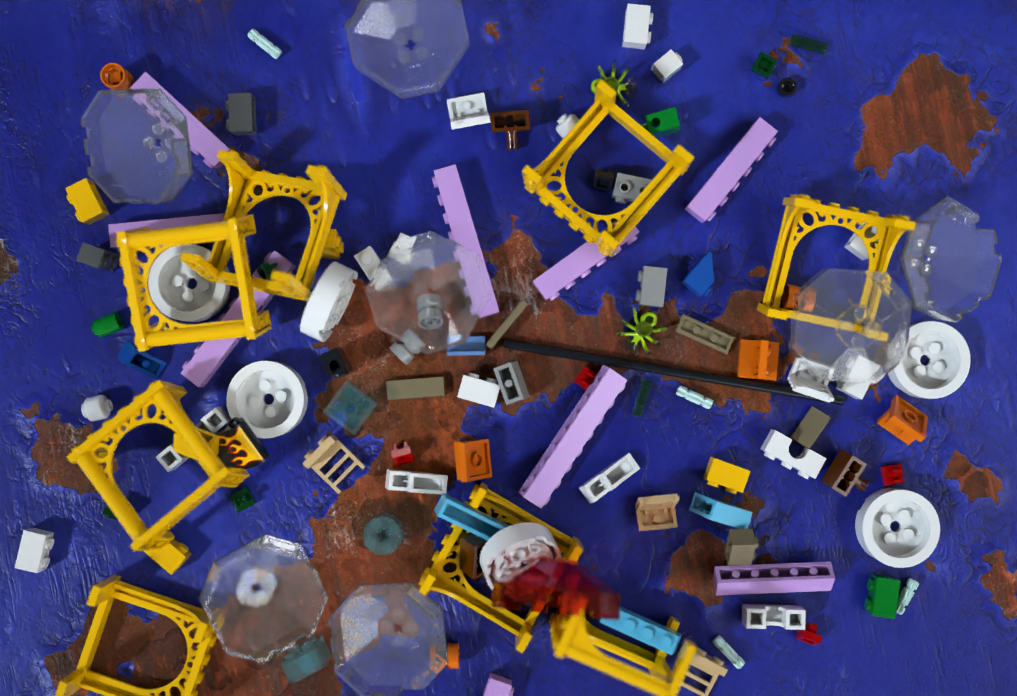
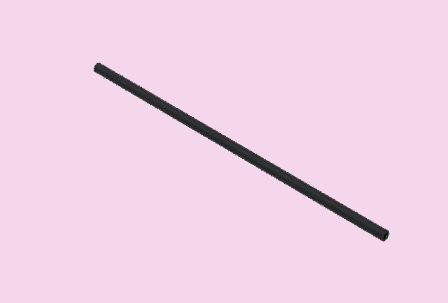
[503,339,845,405]

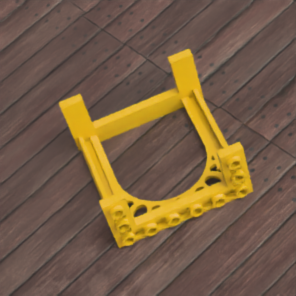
[522,80,694,258]
[180,150,347,301]
[757,194,916,341]
[116,214,272,352]
[67,380,250,552]
[418,481,584,653]
[548,573,697,696]
[55,574,223,696]

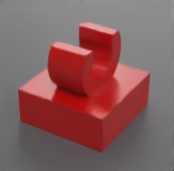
[573,366,597,390]
[391,441,415,466]
[880,463,905,486]
[795,623,822,645]

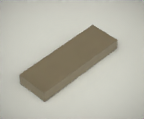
[486,300,528,349]
[674,314,735,355]
[386,376,445,400]

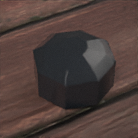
[777,78,797,98]

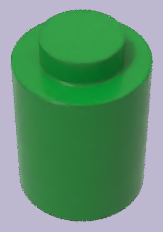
[91,312,124,338]

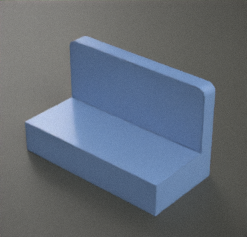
[446,336,486,356]

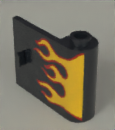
[214,417,270,469]

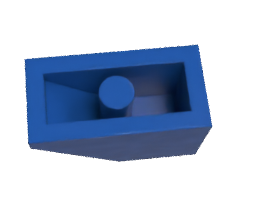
[681,252,714,297]
[117,340,167,379]

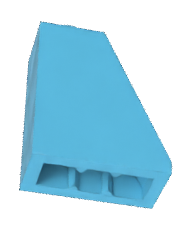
[689,492,753,529]

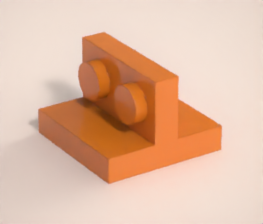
[737,339,780,381]
[877,395,928,445]
[454,439,492,482]

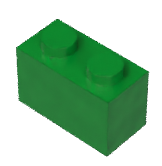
[865,574,901,619]

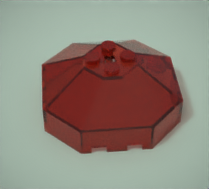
[491,557,621,620]

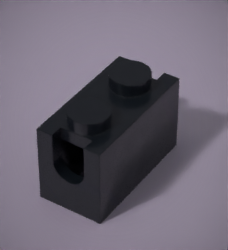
[319,347,352,379]

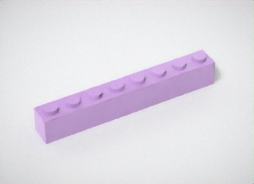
[432,164,500,319]
[180,250,296,387]
[519,365,627,509]

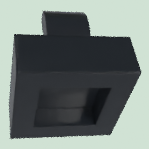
[592,168,614,192]

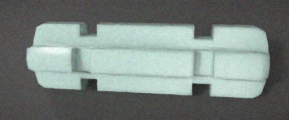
[247,29,282,59]
[676,386,713,409]
[896,578,919,615]
[713,636,745,669]

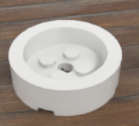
[148,244,231,322]
[300,261,358,342]
[885,321,971,399]
[226,361,308,438]
[855,487,940,568]
[480,522,562,597]

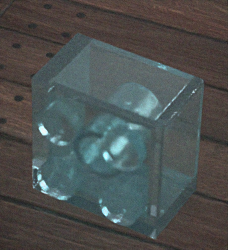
[323,380,380,435]
[280,636,332,684]

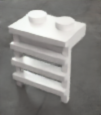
[446,92,490,130]
[787,354,835,403]

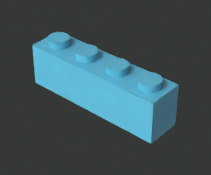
[434,493,510,541]
[600,602,682,655]

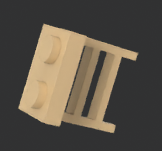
[302,434,366,494]
[635,494,679,532]
[681,647,728,696]

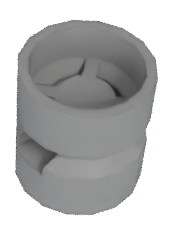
[417,293,443,329]
[389,329,426,365]

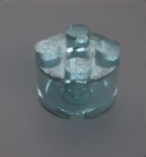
[363,513,404,555]

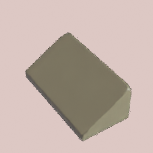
[790,406,831,449]

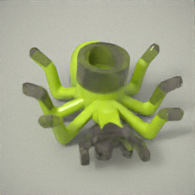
[590,62,638,107]
[617,307,668,357]

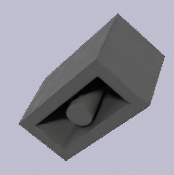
[226,93,257,136]
[76,243,119,272]

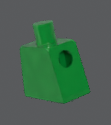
[640,107,680,138]

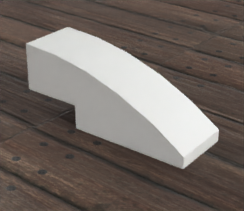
[579,453,640,503]
[385,469,448,494]

